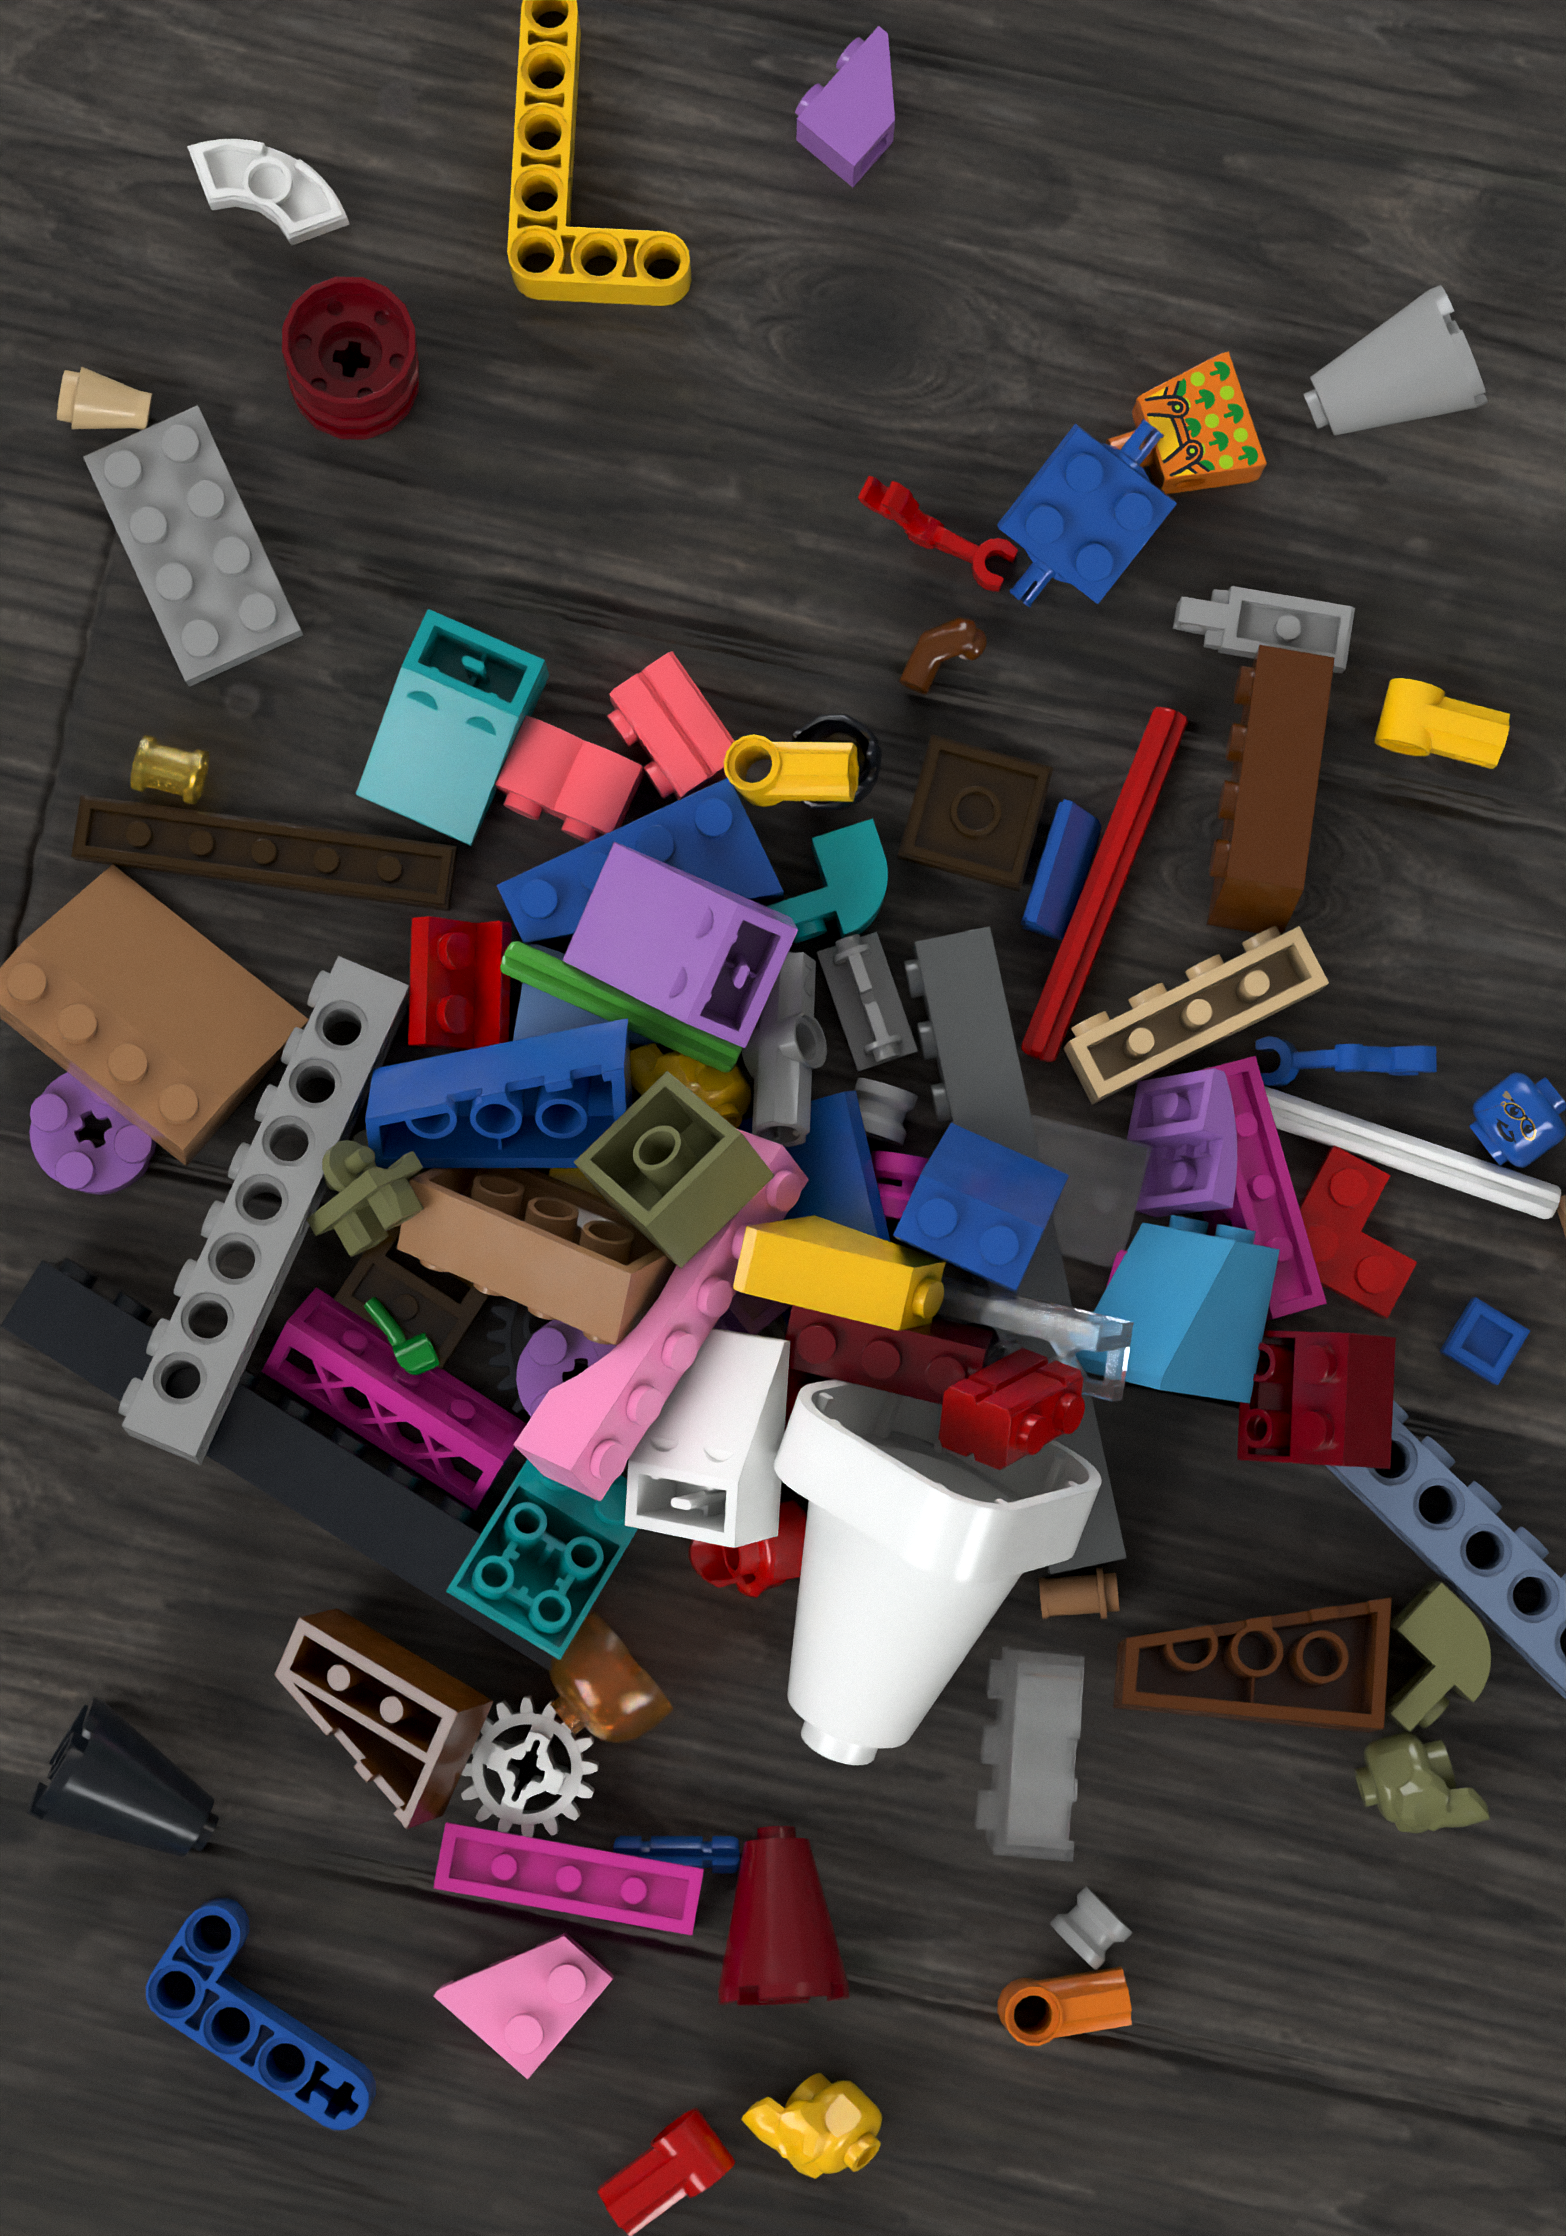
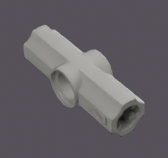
[742,952,827,1147]

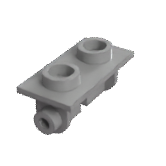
[817,932,918,1072]

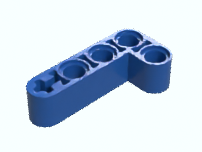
[146,1898,376,2130]

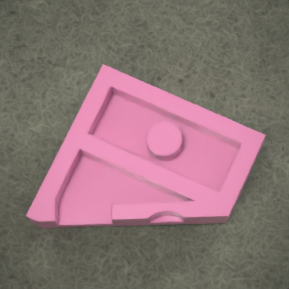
[434,1933,614,2079]

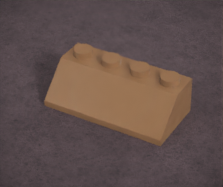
[397,1168,676,1345]

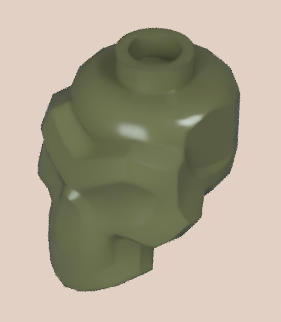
[1354,1732,1490,1834]

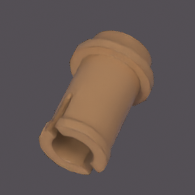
[1039,1567,1120,1619]

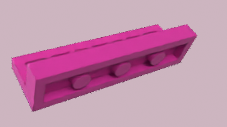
[1199,1056,1327,1321]
[262,1287,527,1510]
[433,1822,704,1936]

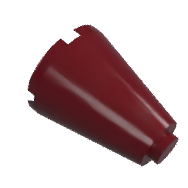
[718,1826,850,2006]

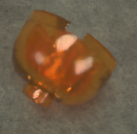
[550,1612,674,1744]

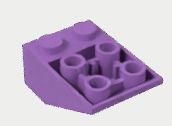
[563,841,798,1048]

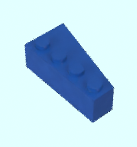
[496,778,784,949]
[365,1018,633,1168]

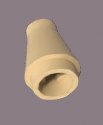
[57,367,152,430]

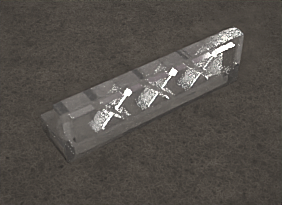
[937,1276,1134,1401]

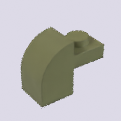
[1385,1580,1491,1731]

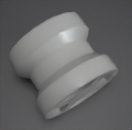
[854,1078,918,1146]
[1050,1886,1133,1970]

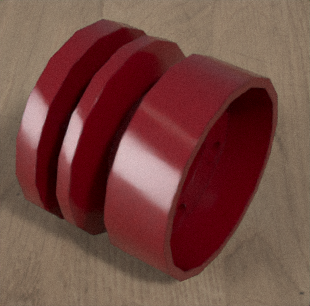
[282,277,419,440]

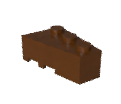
[274,1608,494,1829]

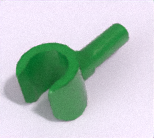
[364,1297,440,1375]

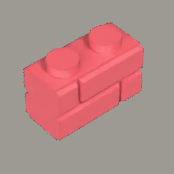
[607,651,735,800]

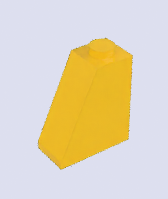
[733,1215,946,1331]

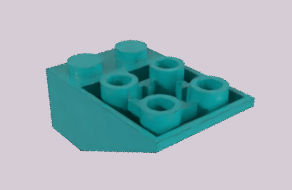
[356,609,550,846]
[446,1459,638,1660]

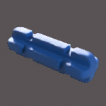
[613,1836,740,1873]

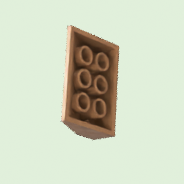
[0,864,309,1167]

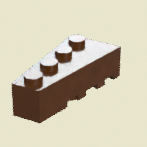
[1207,645,1335,935]
[1113,1597,1392,1733]

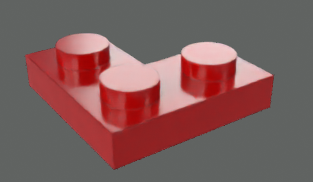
[1299,1145,1417,1319]

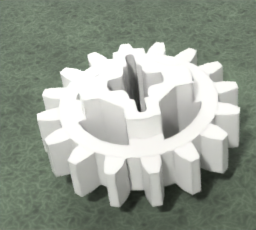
[461,1696,599,1837]

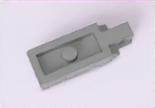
[1173,586,1355,674]

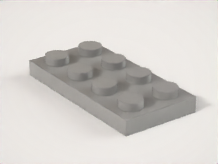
[83,405,304,687]

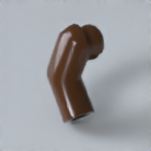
[899,618,987,694]

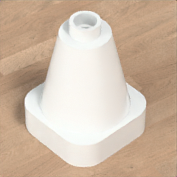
[774,1379,1102,1765]

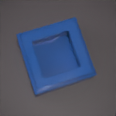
[1439,1297,1530,1385]

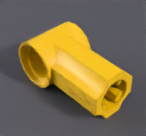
[1375,678,1510,769]
[724,734,859,807]

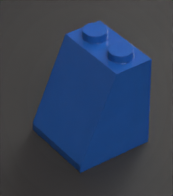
[893,1123,1069,1294]

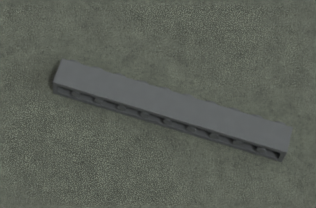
[904,926,1127,1574]

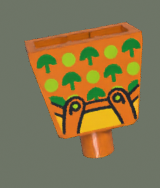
[1106,351,1267,494]

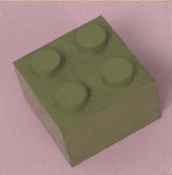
[574,1071,775,1268]

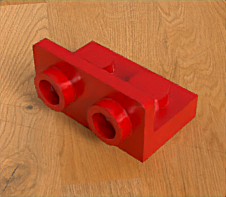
[408,916,512,1051]

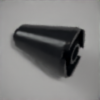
[27,1696,219,1857]

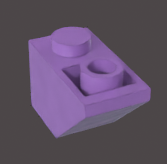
[795,26,895,187]

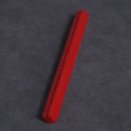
[1021,707,1188,1063]

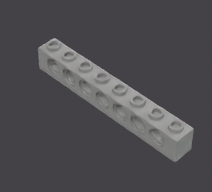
[118,956,410,1465]

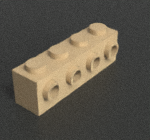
[1063,926,1329,1105]

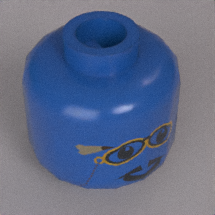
[1469,1072,1566,1168]

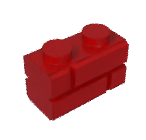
[938,1348,1085,1470]

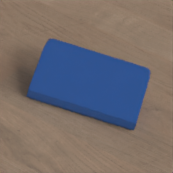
[1021,799,1101,940]

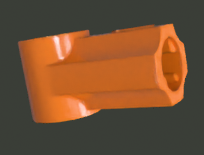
[997,1966,1132,2046]

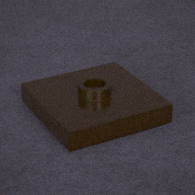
[897,734,1053,892]

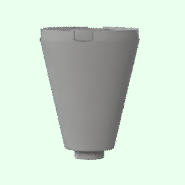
[1303,285,1488,435]

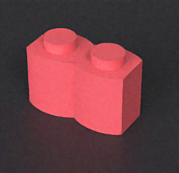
[495,715,645,843]

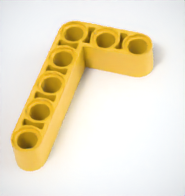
[507,0,692,306]

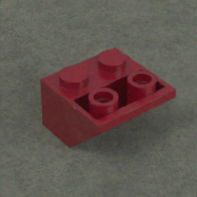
[1237,1330,1396,1469]

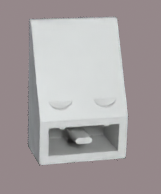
[625,1328,790,1548]

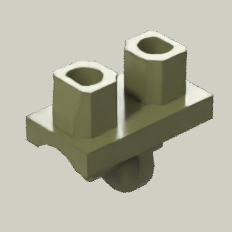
[306,1140,424,1257]

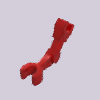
[858,476,1018,592]

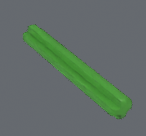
[500,941,742,1073]

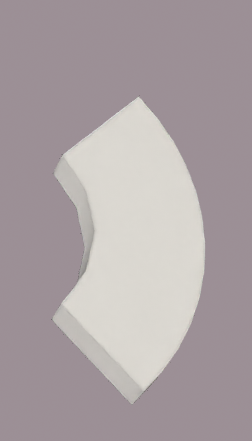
[187,139,350,246]

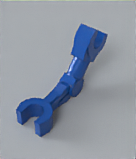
[1255,1036,1437,1088]

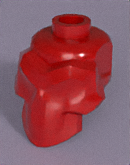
[688,1500,807,1598]

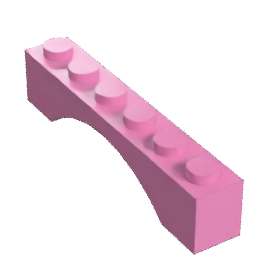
[513,1128,809,1502]

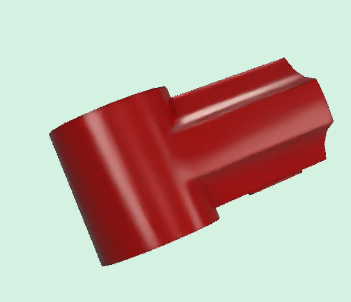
[597,2107,736,2236]

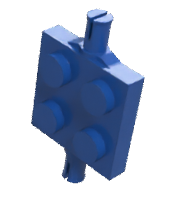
[997,419,1177,607]

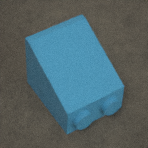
[1068,1215,1280,1403]

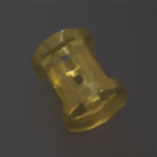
[131,734,209,804]

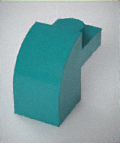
[767,818,888,943]

